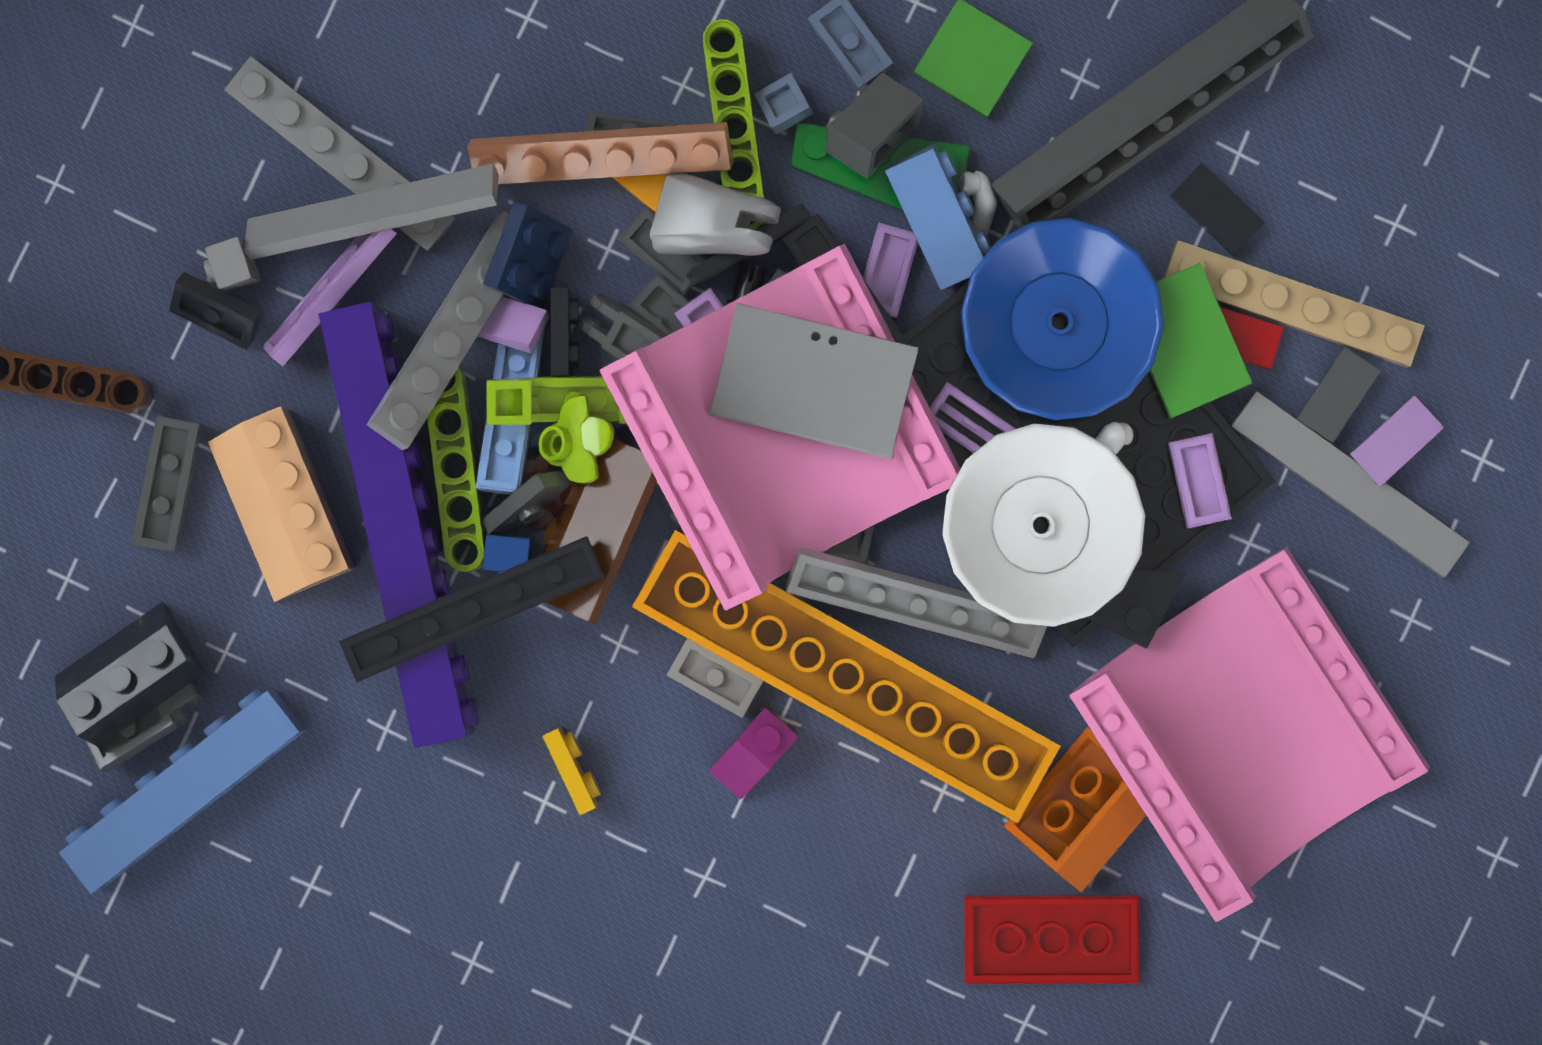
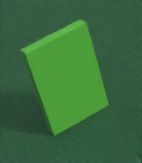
[1149,263,1252,419]

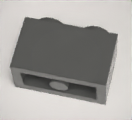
[826,72,924,179]

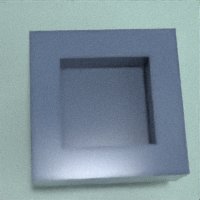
[754,73,814,135]

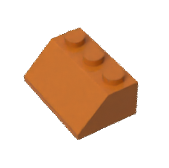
[1003,727,1146,892]

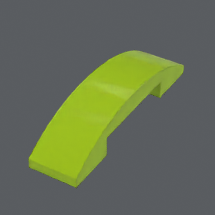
[486,376,627,425]

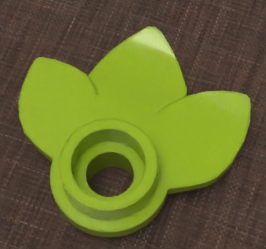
[539,396,614,483]

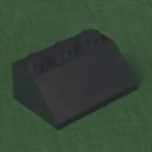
[55,602,206,747]

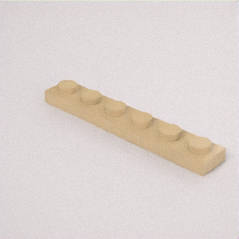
[1163,240,1425,368]

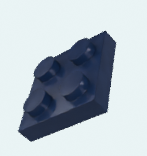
[483,202,573,309]

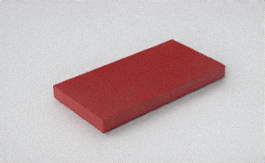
[964,894,1140,984]

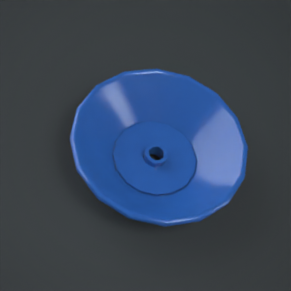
[961,218,1164,421]

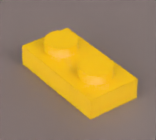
[542,727,601,815]

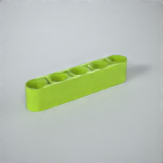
[703,19,764,230]
[427,366,486,572]

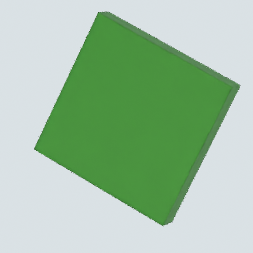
[913,0,1033,119]

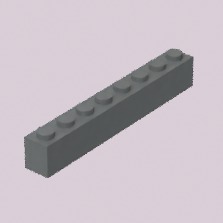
[990,0,1314,228]

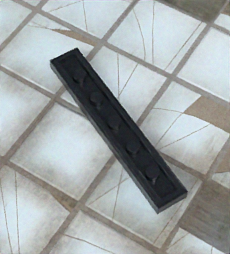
[339,536,605,683]

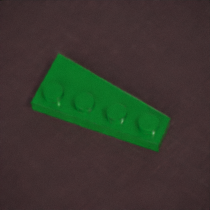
[791,123,969,211]

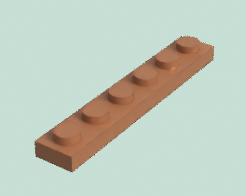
[467,122,733,184]

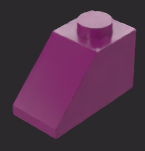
[708,705,799,799]

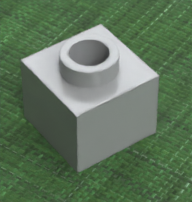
[204,236,262,292]

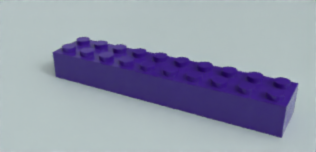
[318,302,480,748]

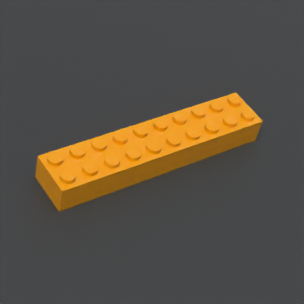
[632,530,1061,823]

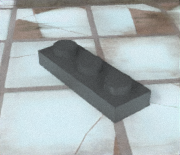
[131,416,202,553]

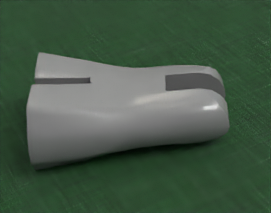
[650,173,781,256]

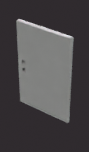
[709,303,919,459]

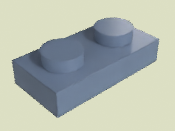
[807,0,894,90]

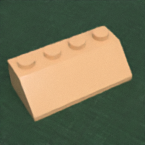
[208,406,356,602]

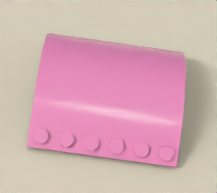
[599,243,961,611]
[1069,547,1430,922]

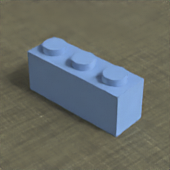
[885,143,992,290]

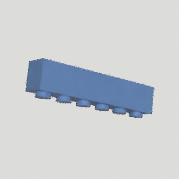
[59,688,306,894]

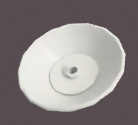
[942,424,1146,627]

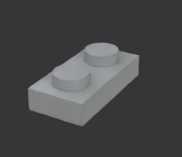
[667,638,763,718]

